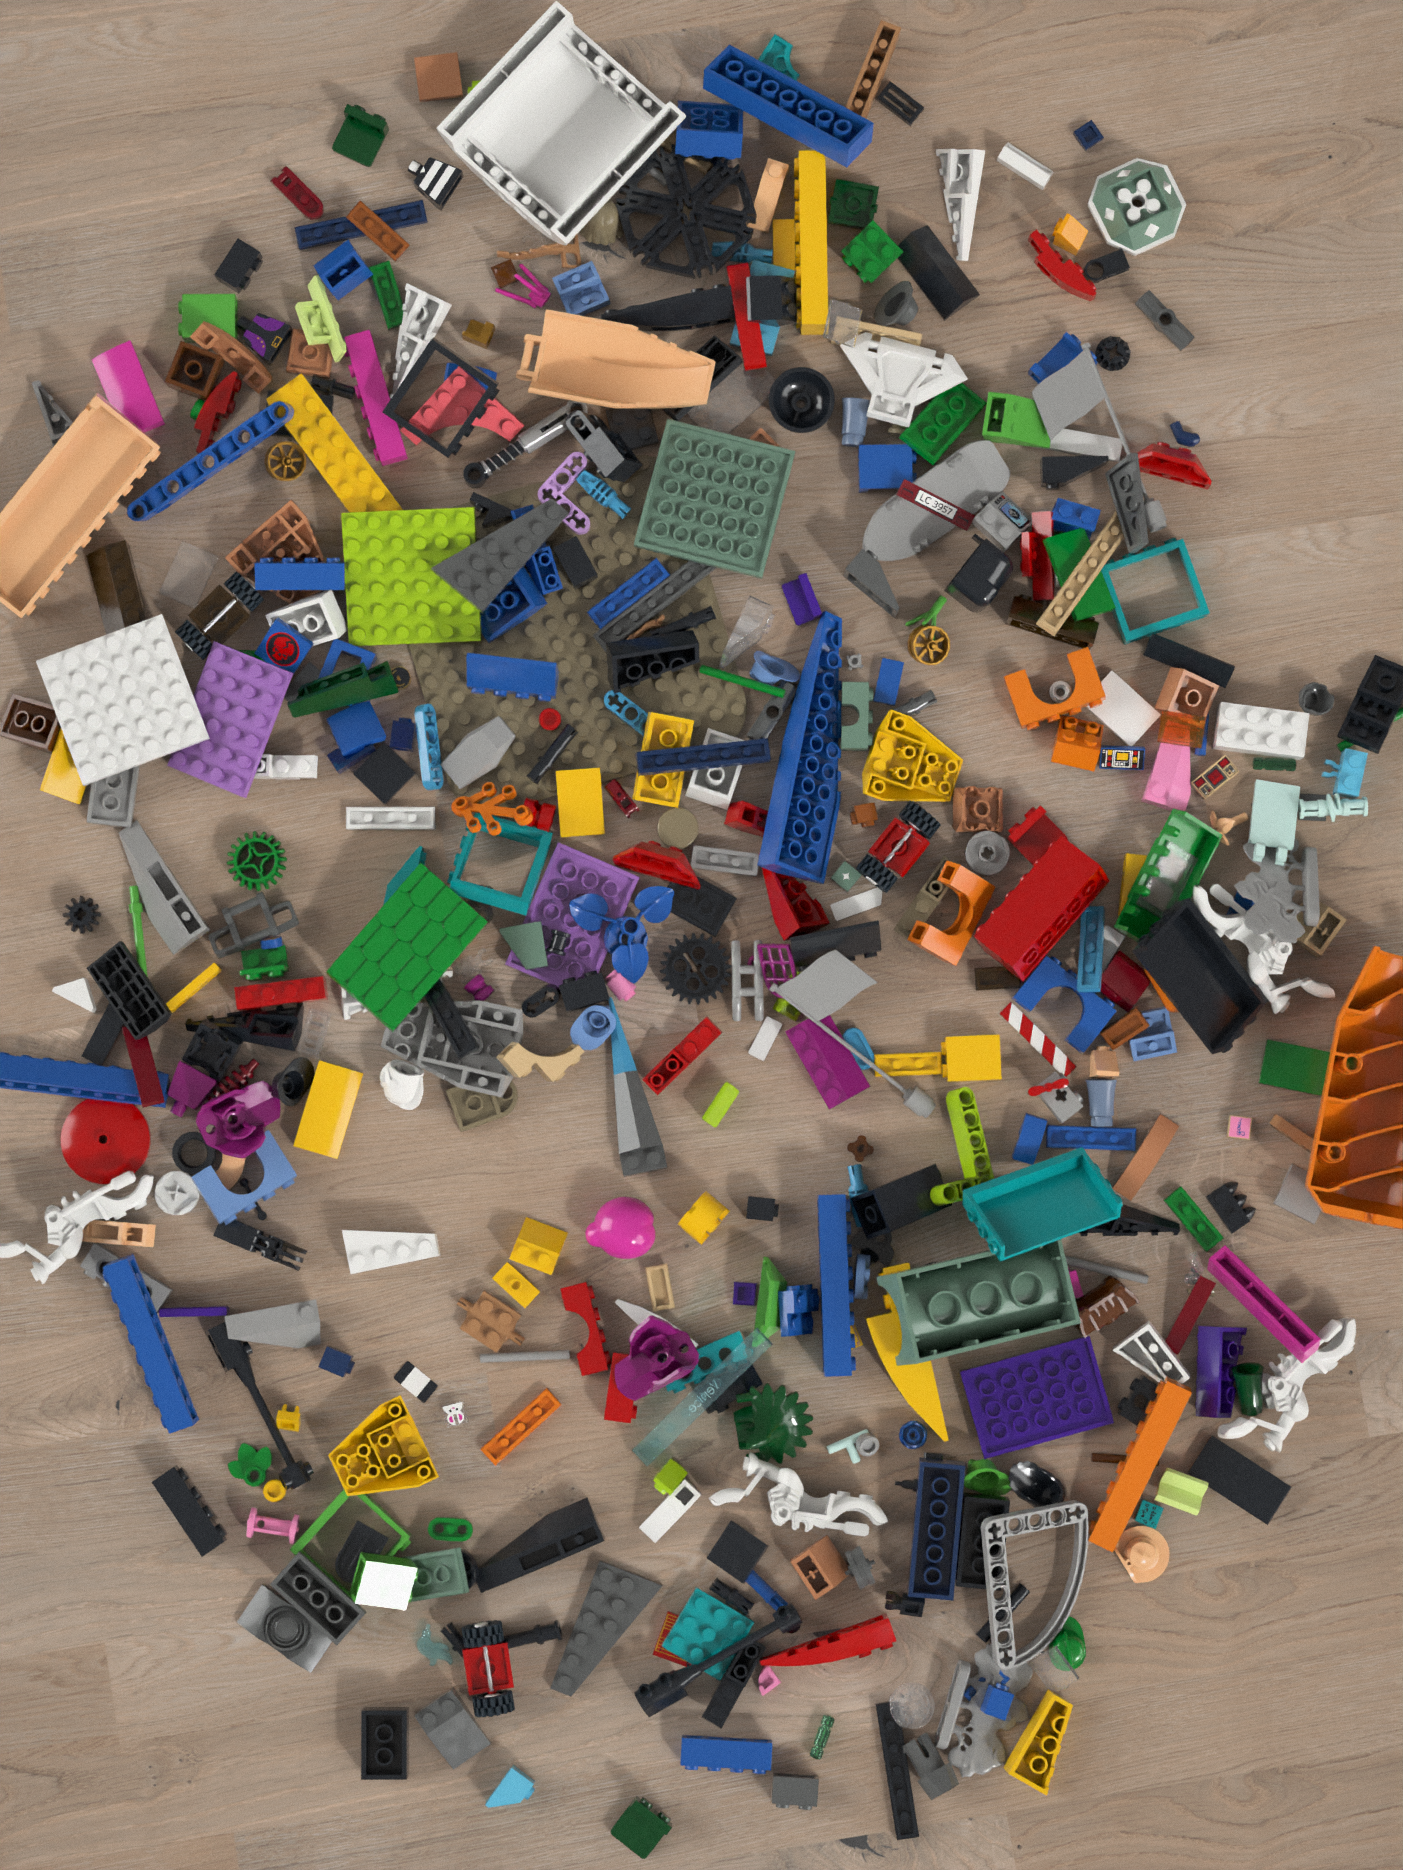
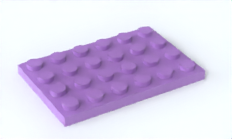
[167,641,293,798]
[505,842,640,988]

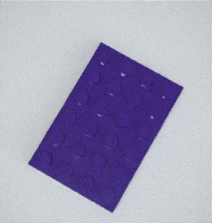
[960,1335,1114,1459]

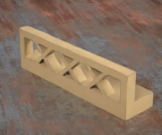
[831,316,922,353]

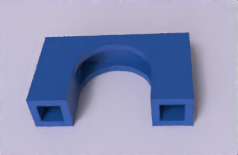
[1012,955,1116,1054]

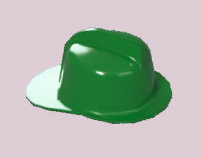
[1049,1616,1086,1670]

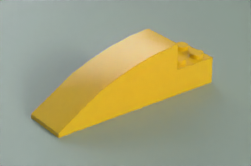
[864,1262,949,1441]

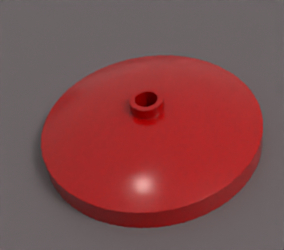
[61,1099,151,1184]

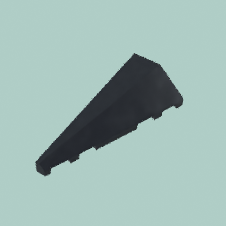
[185,1003,304,1051]
[1079,1205,1180,1236]

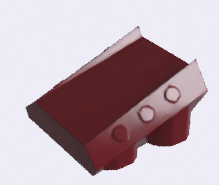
[1099,950,1151,1012]

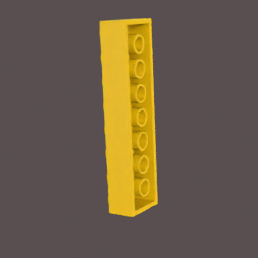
[794,150,828,335]
[266,373,403,512]

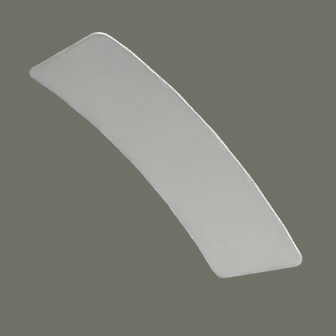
[748,1016,782,1061]

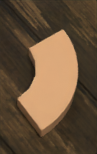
[216,1154,246,1191]

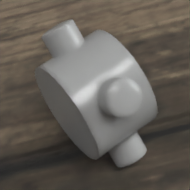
[846,653,864,671]

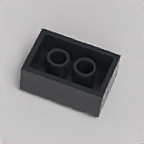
[361,1707,409,1780]

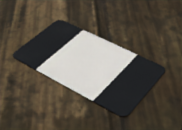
[394,1361,438,1403]

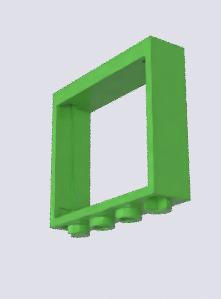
[290,1489,412,1597]

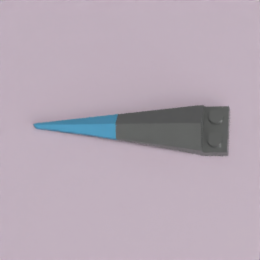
[609,997,668,1177]

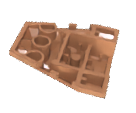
[225,499,325,604]

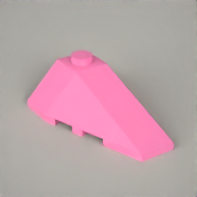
[1141,717,1191,811]

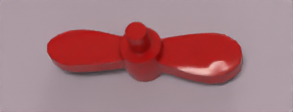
[1028,1078,1069,1096]

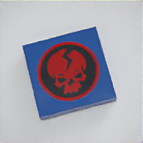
[255,617,314,677]

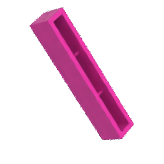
[344,330,408,466]
[1207,1246,1321,1363]

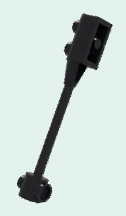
[205,1322,314,1490]
[634,1603,803,1717]

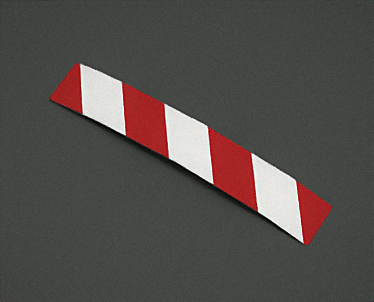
[1000,1002,1076,1077]

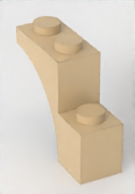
[496,1042,584,1082]

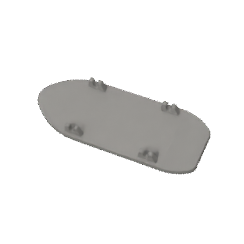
[862,440,1010,561]

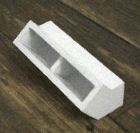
[997,142,1053,190]

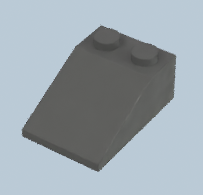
[844,549,899,618]
[414,1687,491,1770]

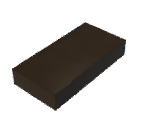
[974,966,1021,991]

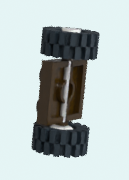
[175,571,264,660]

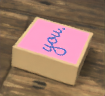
[1227,1115,1252,1140]

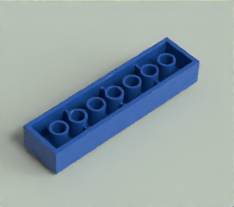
[703,44,874,168]
[817,1194,856,1377]

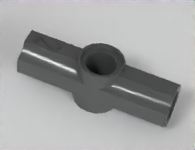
[1135,290,1195,351]
[746,680,797,740]

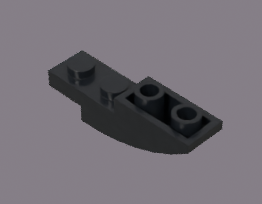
[701,1642,766,1729]

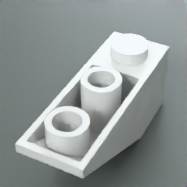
[639,1478,701,1543]

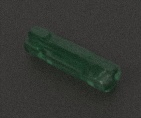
[1252,757,1296,771]
[810,1715,835,1760]

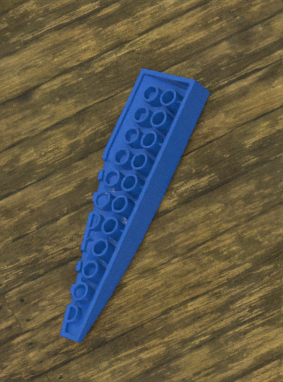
[757,611,842,884]

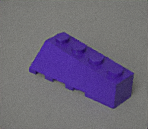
[1195,1326,1247,1418]

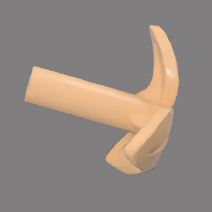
[1210,810,1248,846]

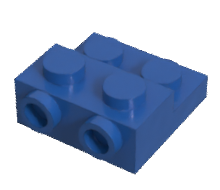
[778,1284,820,1337]

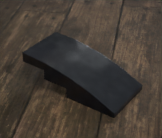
[1337,655,1403,754]
[1188,1436,1292,1525]

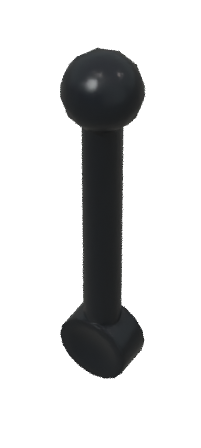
[240,1178,267,1220]

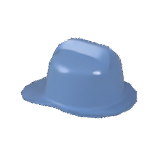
[749,651,800,685]
[570,1004,616,1050]

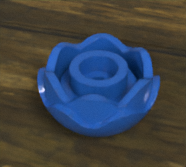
[899,1421,927,1449]

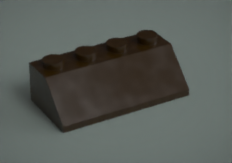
[86,540,148,635]
[1005,594,1099,650]

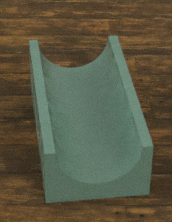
[877,1239,1081,1366]

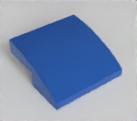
[327,700,386,756]

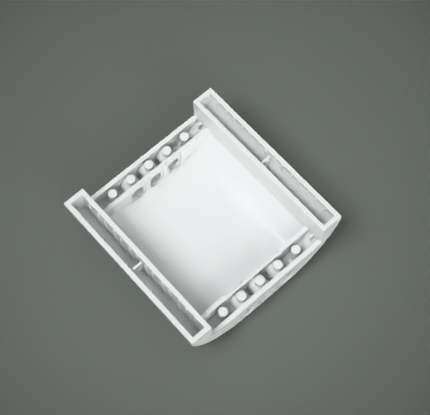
[436,1,686,245]

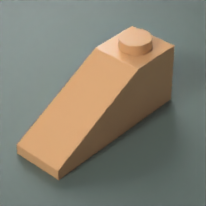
[748,158,789,233]
[1089,1046,1119,1079]

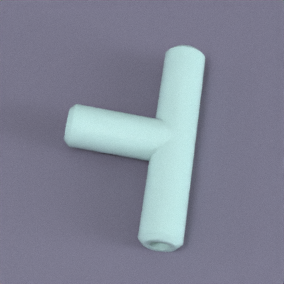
[826,1429,869,1464]

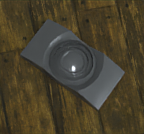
[237,1584,332,1673]

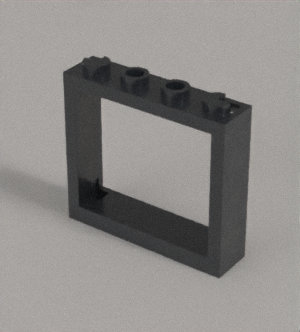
[382,337,500,458]

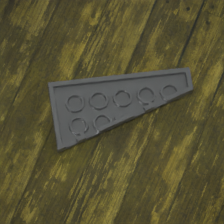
[431,499,569,613]
[550,1560,663,1697]

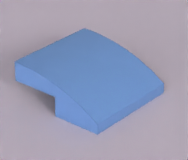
[552,261,611,316]
[1128,1006,1177,1061]

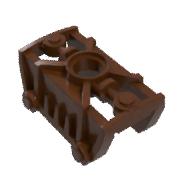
[1074,1276,1140,1338]

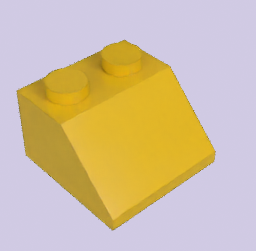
[509,1217,568,1275]

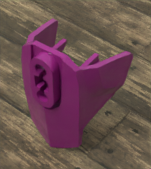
[196,1080,281,1158]
[615,1316,699,1401]

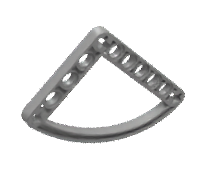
[981,1500,1089,1670]

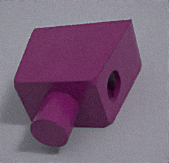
[167,1061,219,1118]

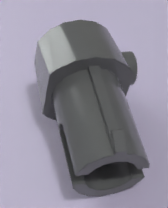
[903,1732,959,1800]

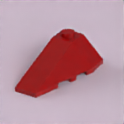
[759,853,830,941]

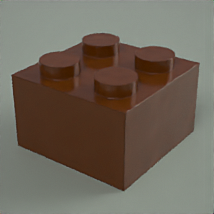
[165,341,225,401]

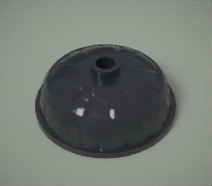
[769,367,835,433]

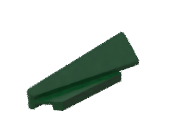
[287,661,399,718]

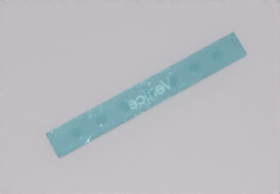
[632,1328,773,1466]

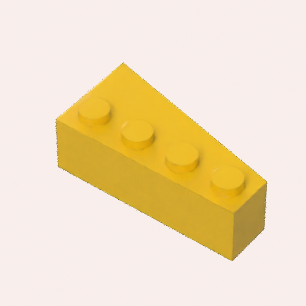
[1003,1689,1073,1796]

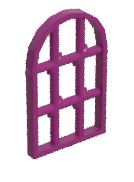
[757,944,797,998]

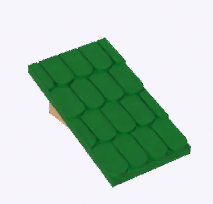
[326,863,488,1032]

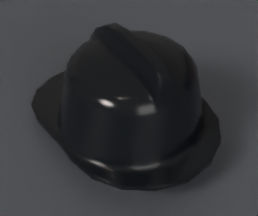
[271,1057,315,1106]

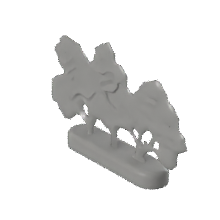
[1234,838,1320,943]
[934,1643,1033,1777]

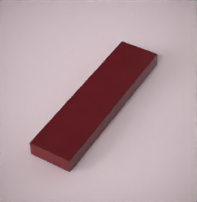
[122,1027,165,1108]

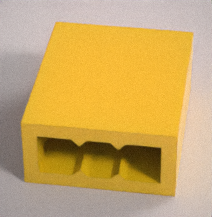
[941,1035,1002,1082]

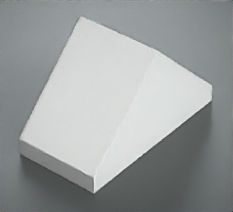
[52,978,97,1013]

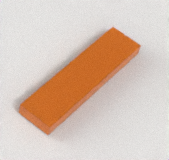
[480,1388,562,1466]

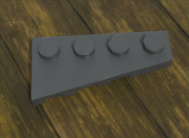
[1105,453,1149,553]

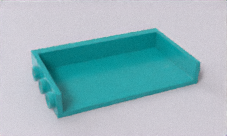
[962,1147,1123,1261]

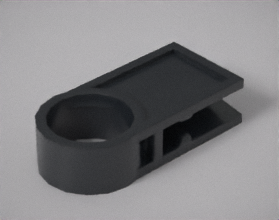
[1084,249,1130,283]

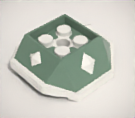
[1087,158,1186,256]

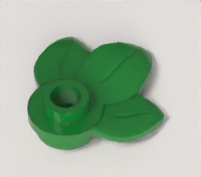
[228,1443,272,1487]

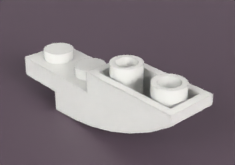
[254,754,318,780]

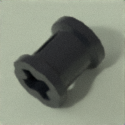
[546,929,571,956]

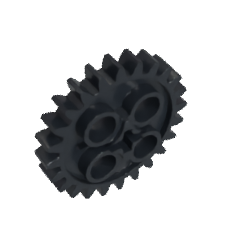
[660,933,732,1005]

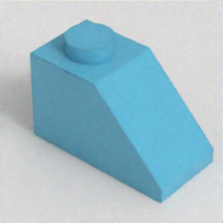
[485,1765,535,1808]

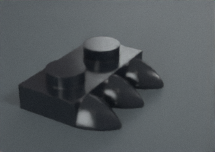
[1205,1182,1256,1234]

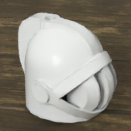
[380,1060,424,1110]

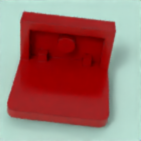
[1007,805,1068,866]

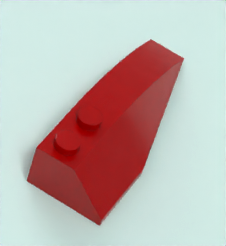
[759,1613,896,1666]

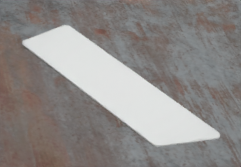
[830,887,882,921]

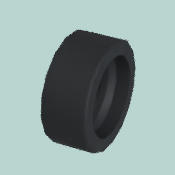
[172,1132,216,1174]

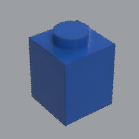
[980,1682,1014,1721]

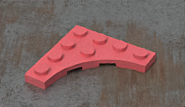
[400,366,525,445]

